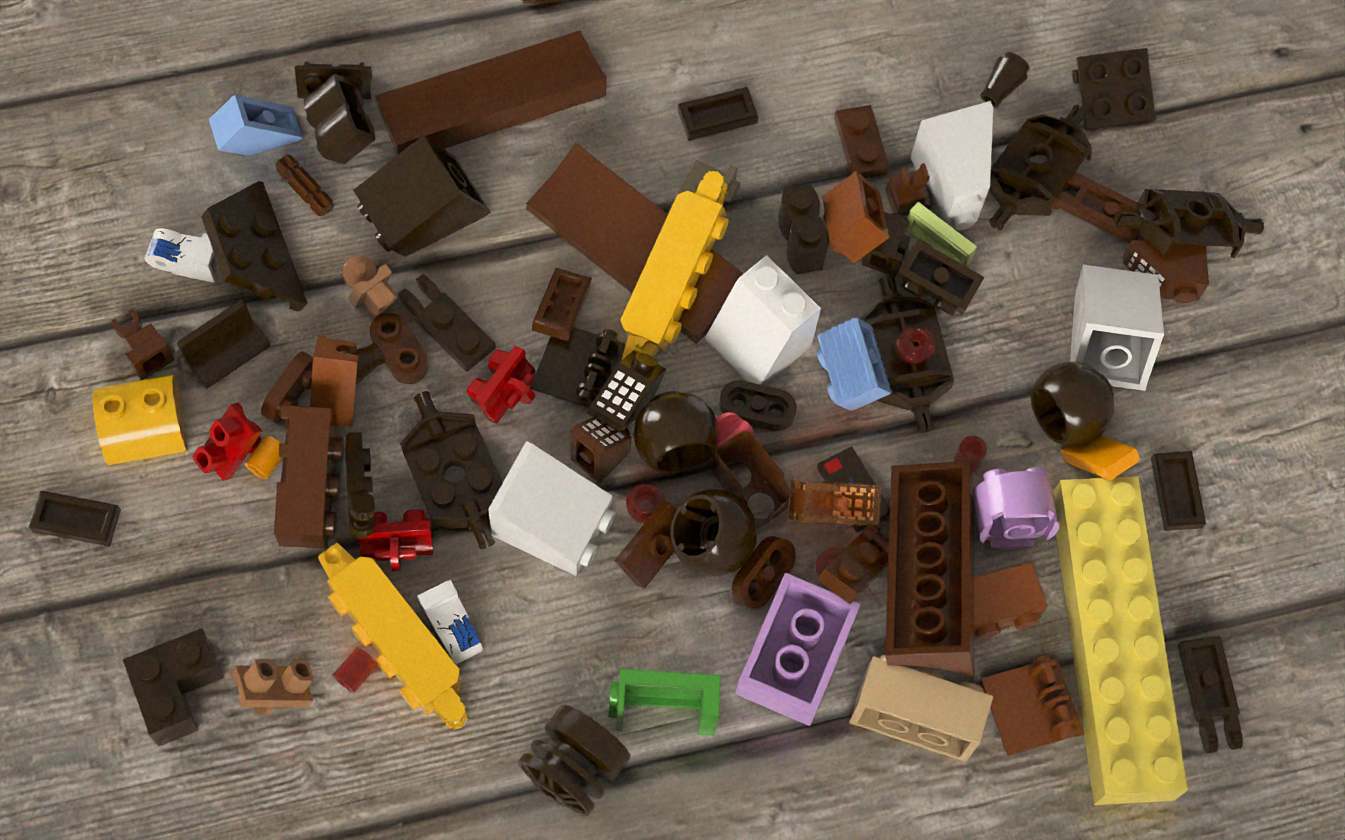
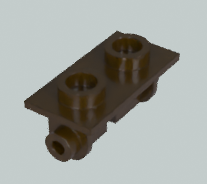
[294,62,372,99]

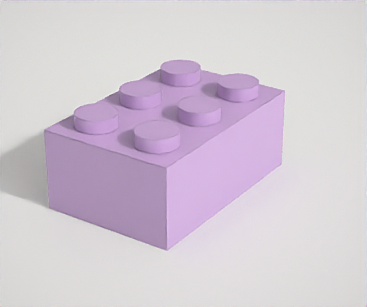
[735,573,861,726]

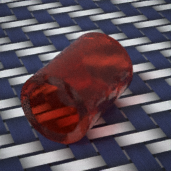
[954,435,987,473]
[332,647,378,694]

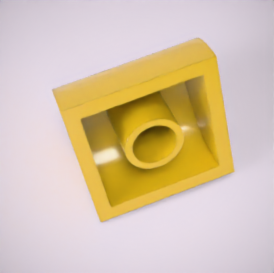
[93,375,187,466]

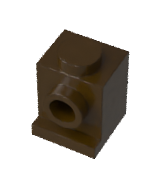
[861,212,911,277]

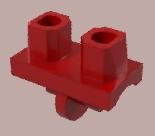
[466,346,536,424]
[192,402,262,481]
[358,509,433,572]

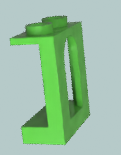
[609,669,721,736]

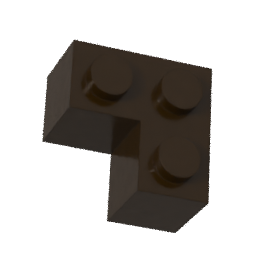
[122,628,224,747]

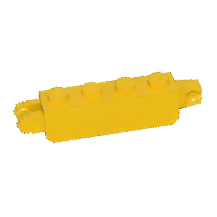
[620,171,729,359]
[318,543,468,731]

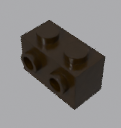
[897,240,985,316]

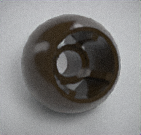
[1030,361,1114,446]
[633,391,720,474]
[670,489,758,577]

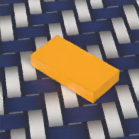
[1061,435,1141,480]

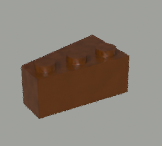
[274,406,345,549]

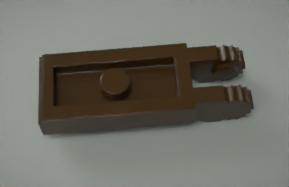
[398,274,496,372]
[345,432,375,539]
[1177,636,1243,753]

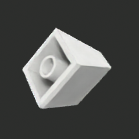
[910,101,993,231]
[704,255,821,386]
[1070,265,1164,391]
[488,441,616,576]

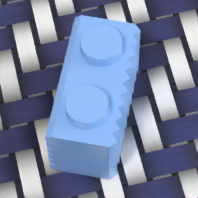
[817,318,892,411]

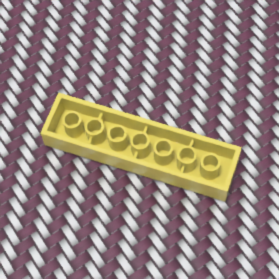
[1053,476,1188,805]

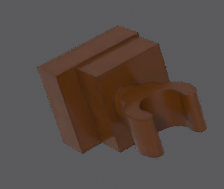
[885,163,932,216]
[112,309,175,380]

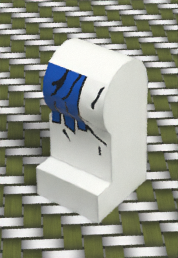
[145,228,219,283]
[417,580,483,664]

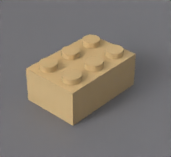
[849,655,993,762]

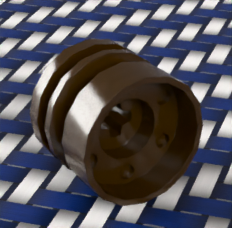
[518,705,631,816]

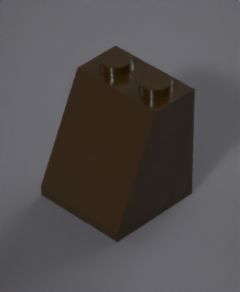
[353,136,491,257]

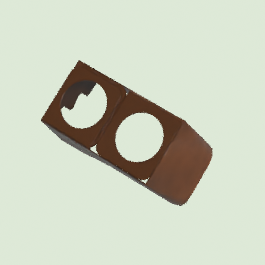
[711,431,790,529]

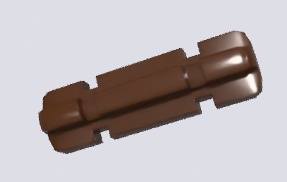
[275,154,334,216]

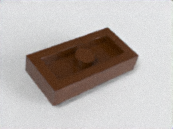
[834,105,890,179]

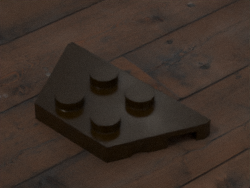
[201,181,307,311]

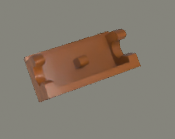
[310,335,359,427]

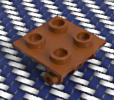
[980,655,1084,756]

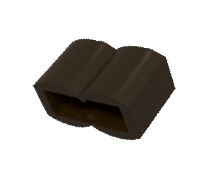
[304,74,375,165]
[778,184,829,274]

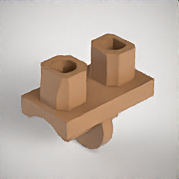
[342,255,398,319]
[231,659,314,715]

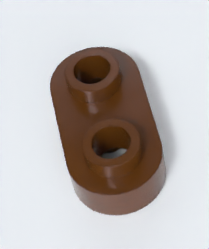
[370,313,428,384]
[261,351,313,423]
[732,536,796,609]

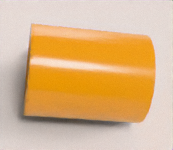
[245,435,283,480]

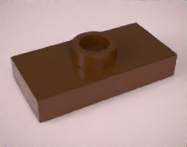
[532,268,592,341]
[615,501,677,588]

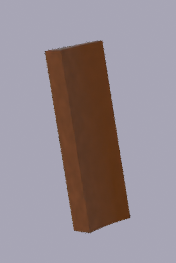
[375,30,607,155]
[526,143,744,344]
[885,461,974,677]

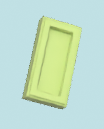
[907,202,977,267]

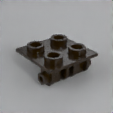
[1072,48,1156,129]
[530,327,626,408]

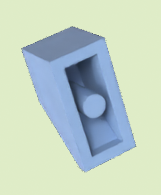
[209,94,303,156]

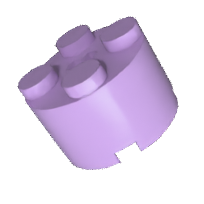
[972,467,1059,550]

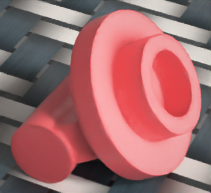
[717,412,755,447]

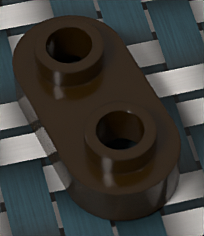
[719,380,797,431]

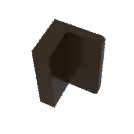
[177,300,271,389]

